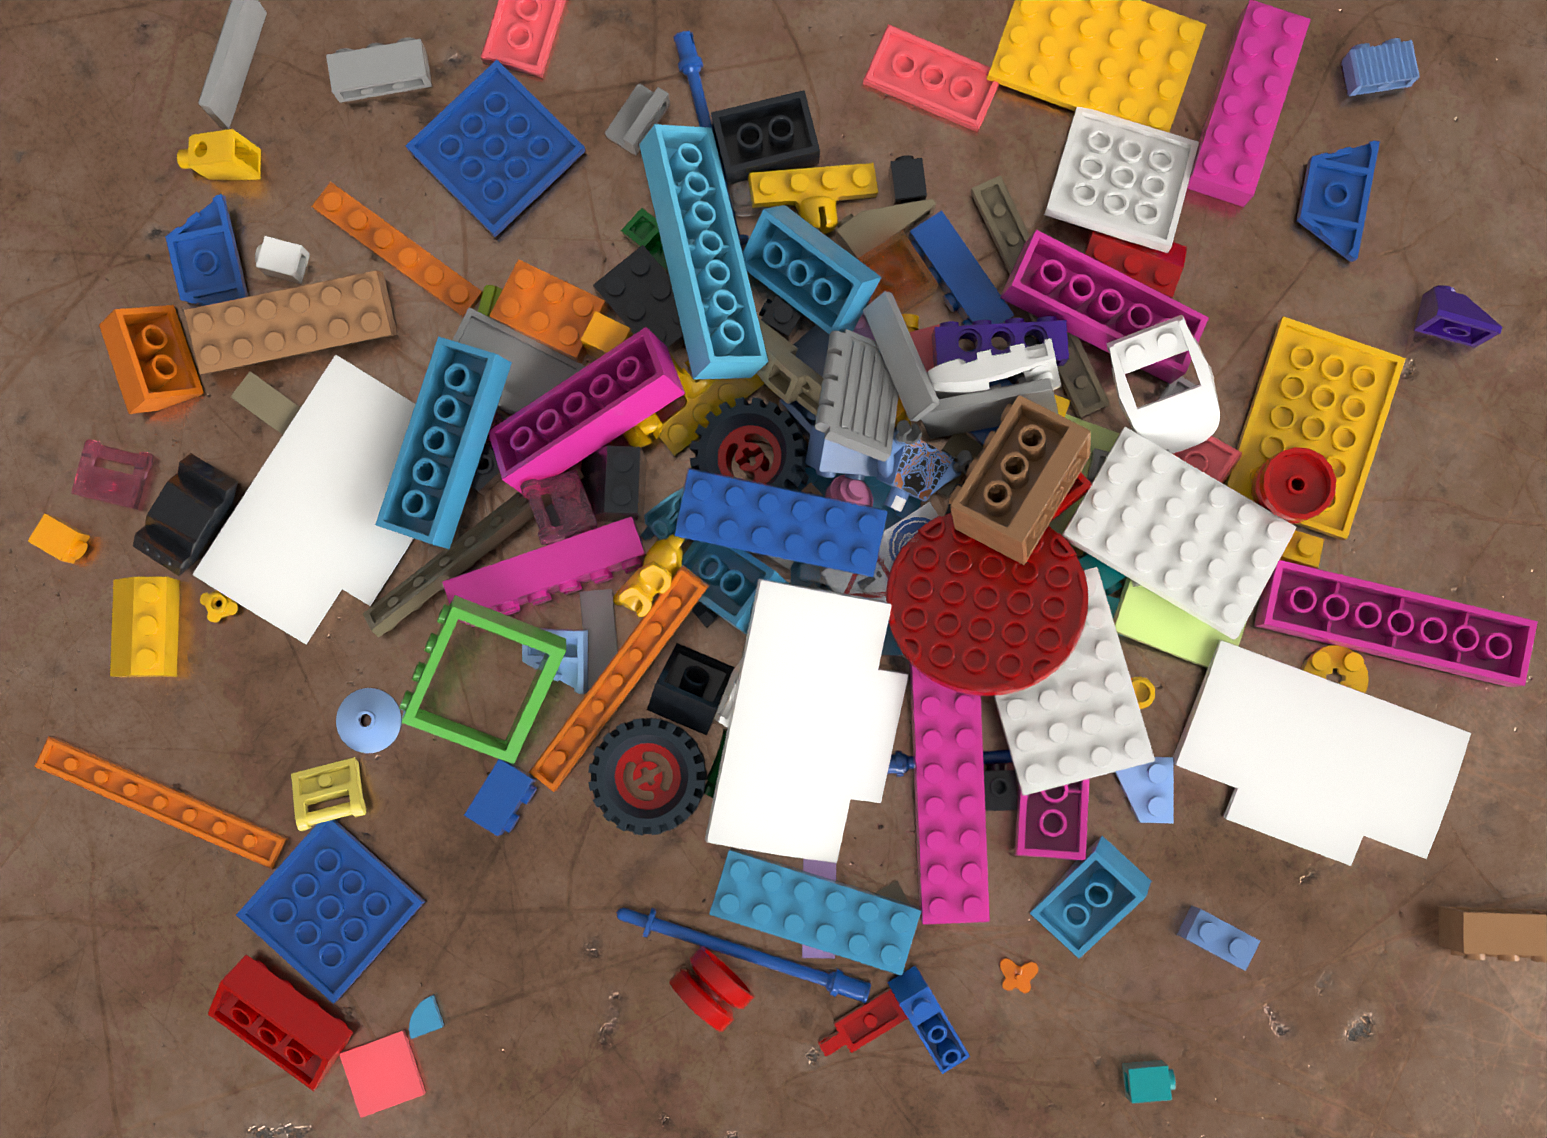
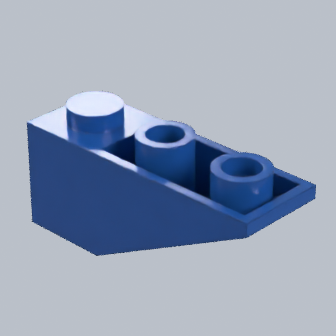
[888,965,970,1074]

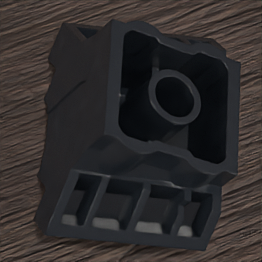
[133,453,238,576]

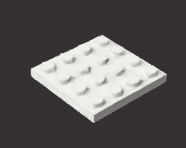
[1044,107,1199,253]

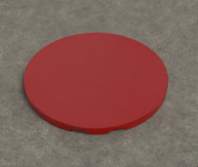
[886,513,1089,696]

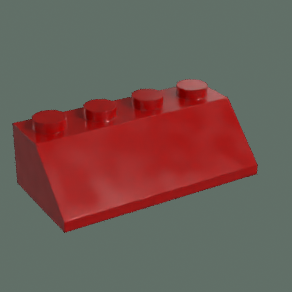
[208,954,353,1092]

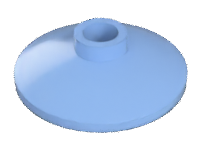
[336,688,402,753]

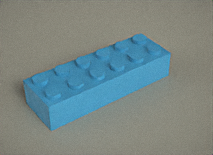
[375,337,512,549]
[709,848,921,976]

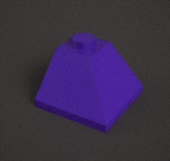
[1414,285,1502,348]

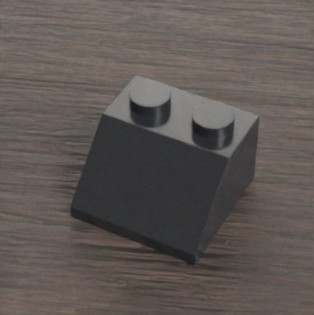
[647,643,735,736]

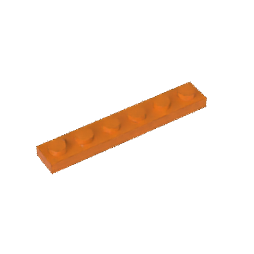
[311,182,483,318]

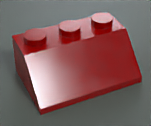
[1083,230,1187,298]

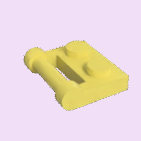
[291,757,366,831]

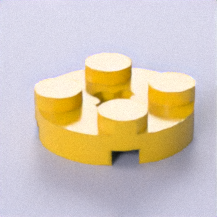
[1301,645,1369,693]

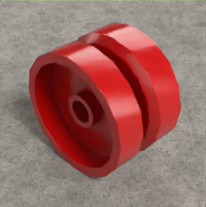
[1251,447,1336,525]
[669,946,755,1032]

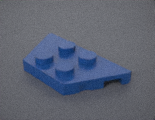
[1297,140,1380,262]
[165,194,249,306]

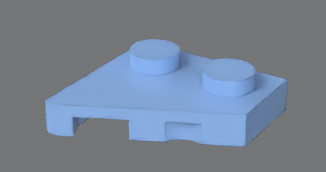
[522,628,588,694]
[1115,757,1174,823]

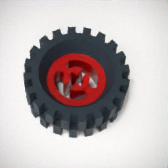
[690,397,811,491]
[588,718,707,835]

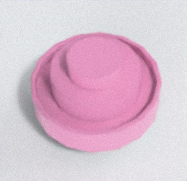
[826,475,873,506]

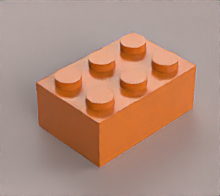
[489,259,609,364]

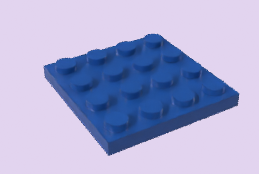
[405,60,586,237]
[236,819,425,1004]

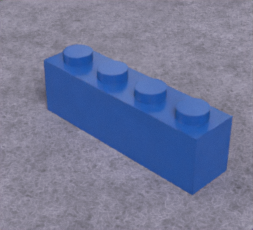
[907,210,1014,326]

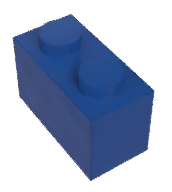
[464,759,537,836]

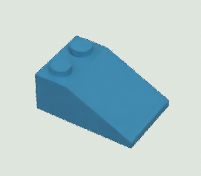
[682,540,789,635]
[1030,836,1151,958]

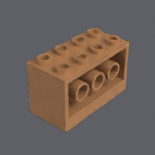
[949,395,1091,565]

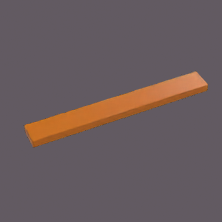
[529,565,710,792]
[34,736,289,869]

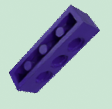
[932,316,1069,367]

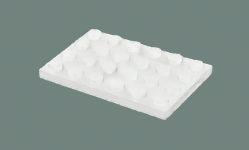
[1062,427,1297,640]
[994,567,1155,796]

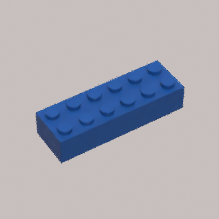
[674,468,888,577]

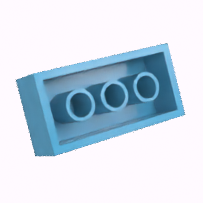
[742,205,882,334]

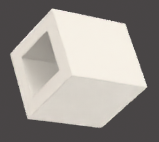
[255,236,310,284]

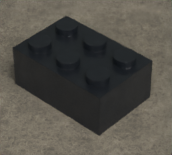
[711,90,820,185]
[593,245,685,355]

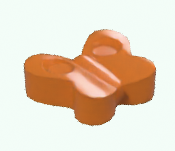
[999,957,1039,993]

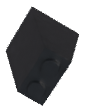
[579,446,647,523]

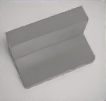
[605,84,670,156]

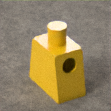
[177,129,261,180]

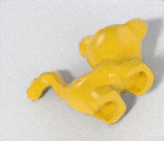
[613,534,685,617]

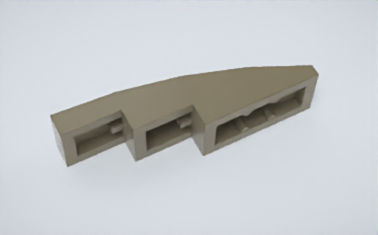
[231,371,301,435]

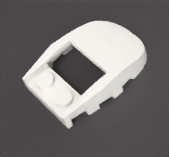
[1106,315,1220,454]
[927,339,1062,399]

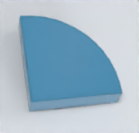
[409,994,444,1039]

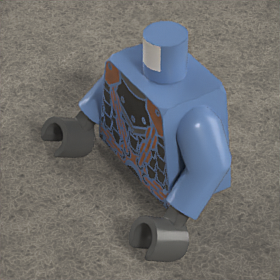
[876,420,978,512]

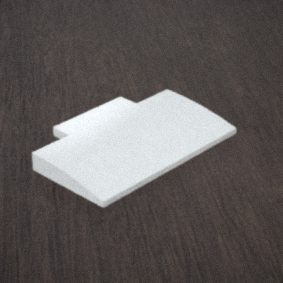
[192,355,415,645]
[705,579,908,863]
[1173,639,1471,866]

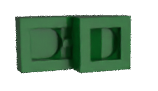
[621,208,669,274]

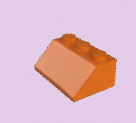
[99,305,204,414]

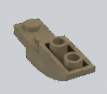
[756,318,824,416]

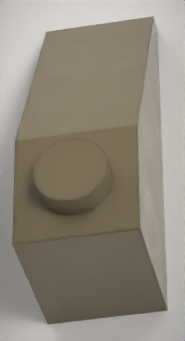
[835,199,936,264]

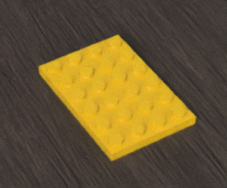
[987,0,1207,133]
[1225,316,1406,541]

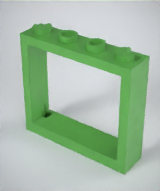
[399,595,566,764]

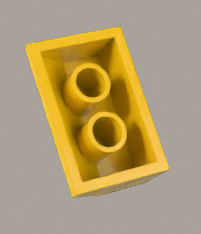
[110,577,180,677]

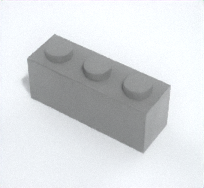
[326,37,432,103]

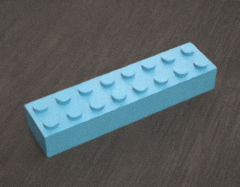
[639,124,768,379]

